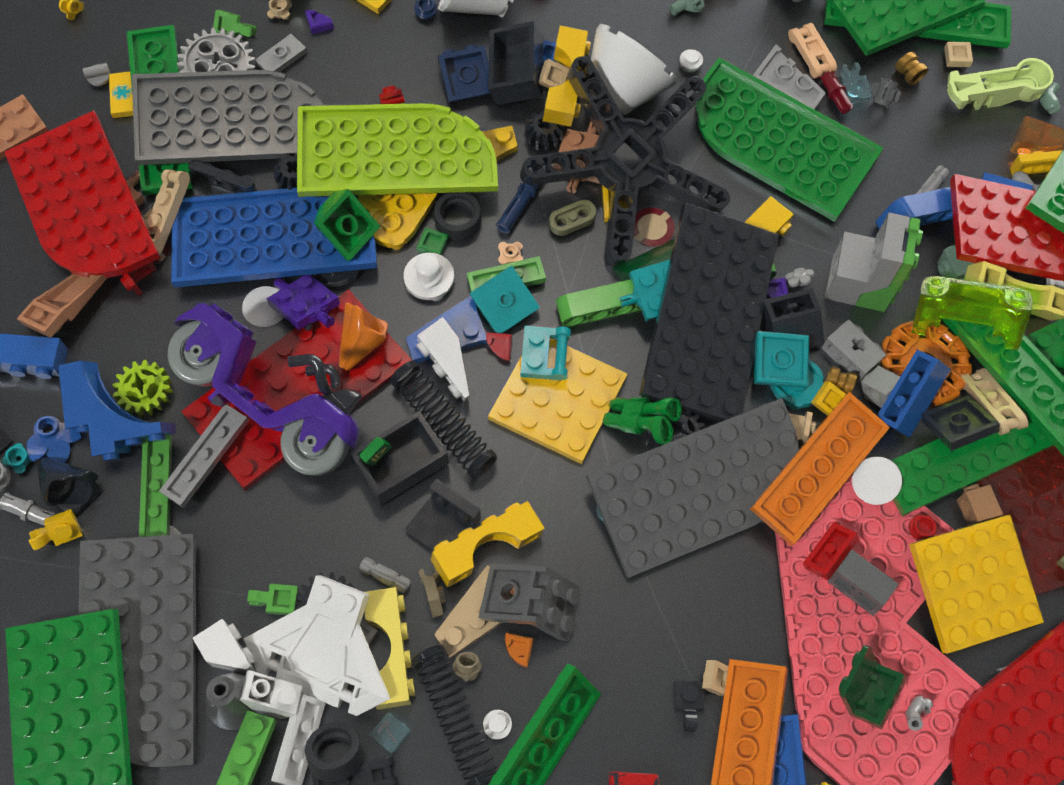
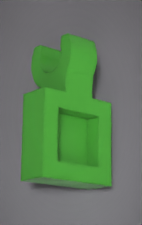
[213,9,257,38]
[247,584,299,615]

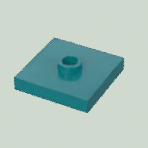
[469,265,540,333]
[754,331,809,388]

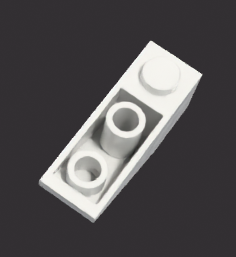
[416,317,469,401]

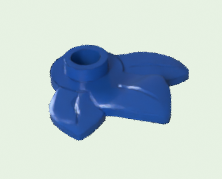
[26,416,81,463]

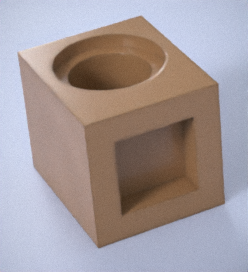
[957,484,1003,526]

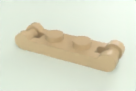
[146,169,190,255]
[960,368,1028,435]

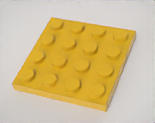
[488,339,628,464]
[909,515,1044,654]

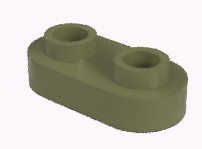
[549,200,596,236]

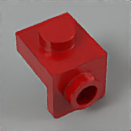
[120,262,157,296]

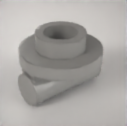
[83,63,111,86]

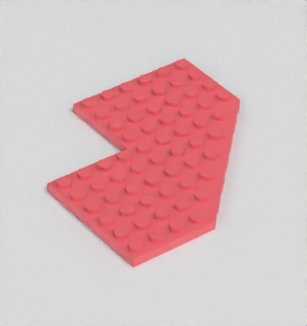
[775,458,982,785]

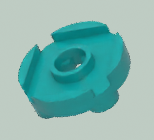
[770,359,824,410]

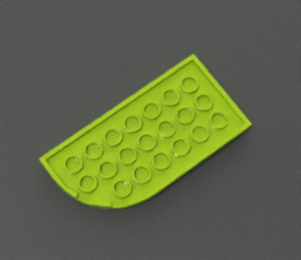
[297,103,498,197]

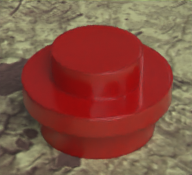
[909,514,937,541]

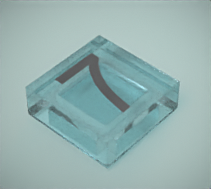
[370,712,411,754]

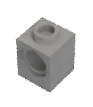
[861,365,900,408]

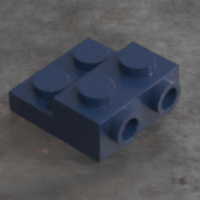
[438,44,491,104]

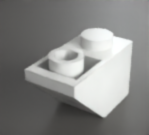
[193,619,256,673]
[240,670,302,720]

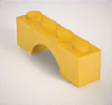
[543,26,591,127]
[431,501,545,588]

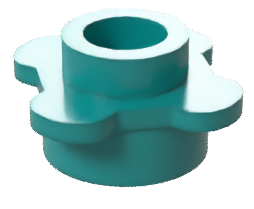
[2,443,32,474]

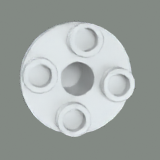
[404,253,454,301]

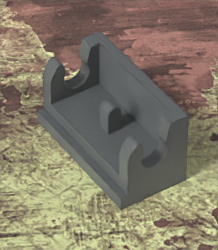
[827,550,898,616]

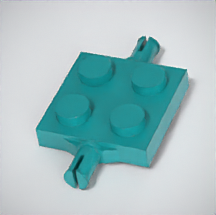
[619,260,670,321]

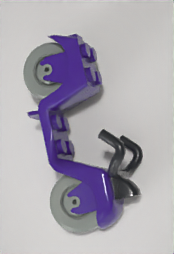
[168,302,362,476]

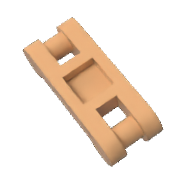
[788,23,837,79]

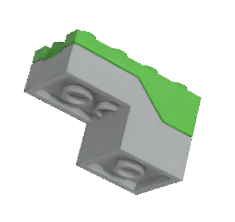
[825,213,923,312]

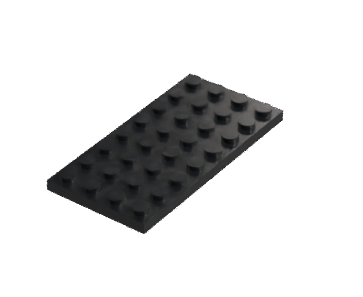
[639,203,779,421]

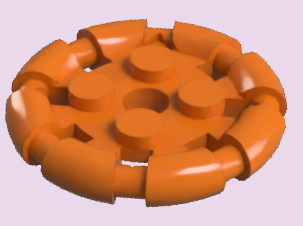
[881,320,972,406]

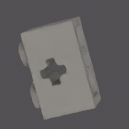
[822,319,886,383]

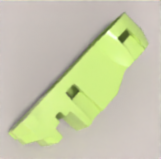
[947,58,1054,110]

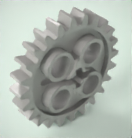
[177,28,256,73]

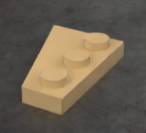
[434,565,511,659]

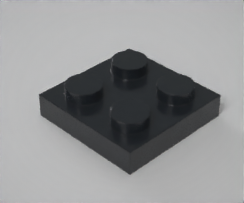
[921,395,1000,451]

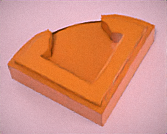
[505,633,533,668]

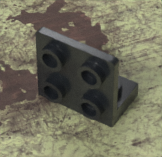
[406,479,481,551]

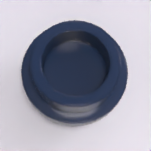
[414,0,437,19]

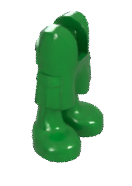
[602,397,682,445]

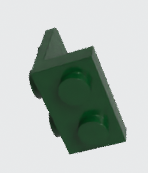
[839,645,907,730]

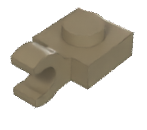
[419,567,446,617]

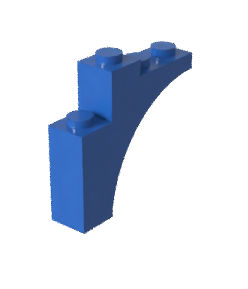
[58,361,176,461]

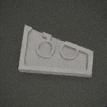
[753,44,826,110]

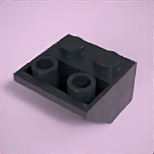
[761,288,824,349]

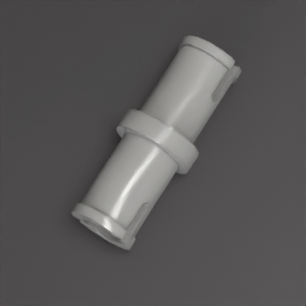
[0,493,58,526]

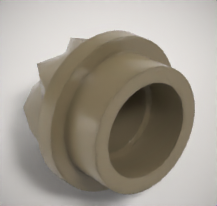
[453,652,481,682]

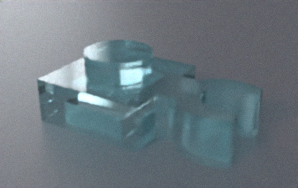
[840,62,872,103]

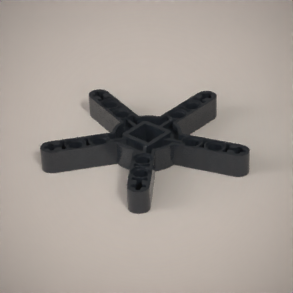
[520,56,730,266]

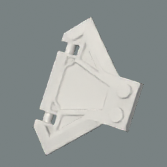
[244,575,391,716]

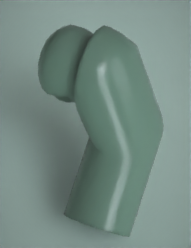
[669,0,705,15]
[1039,82,1061,115]

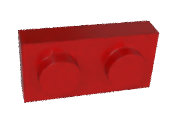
[803,522,859,580]

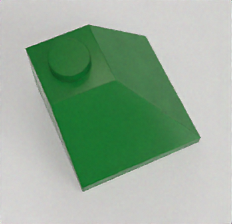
[314,189,381,261]

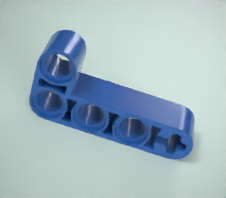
[875,187,953,230]

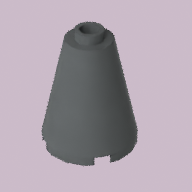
[206,672,260,730]

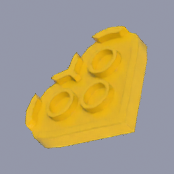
[358,193,438,250]

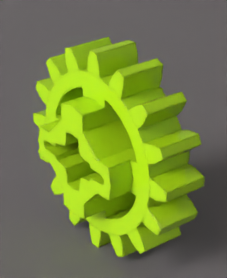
[112,360,173,417]

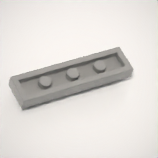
[159,404,249,508]

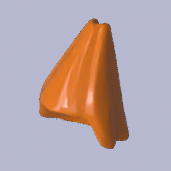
[339,303,388,370]

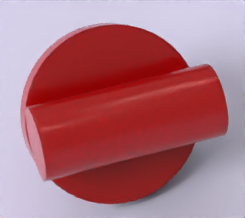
[378,85,405,104]

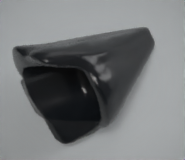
[38,457,100,515]

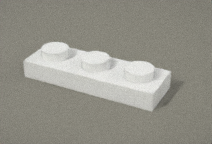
[271,694,325,785]

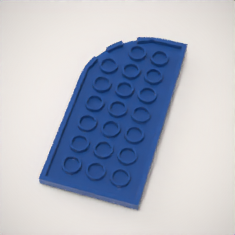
[171,188,377,288]

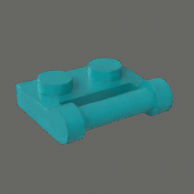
[520,326,571,380]

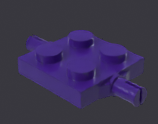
[267,275,340,330]

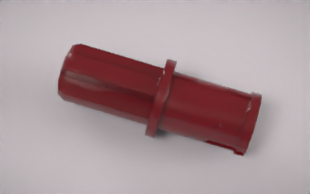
[821,71,853,114]

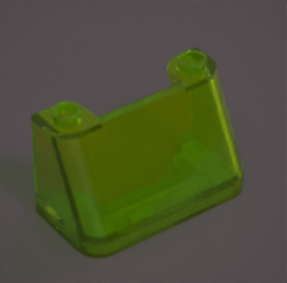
[911,276,1033,350]

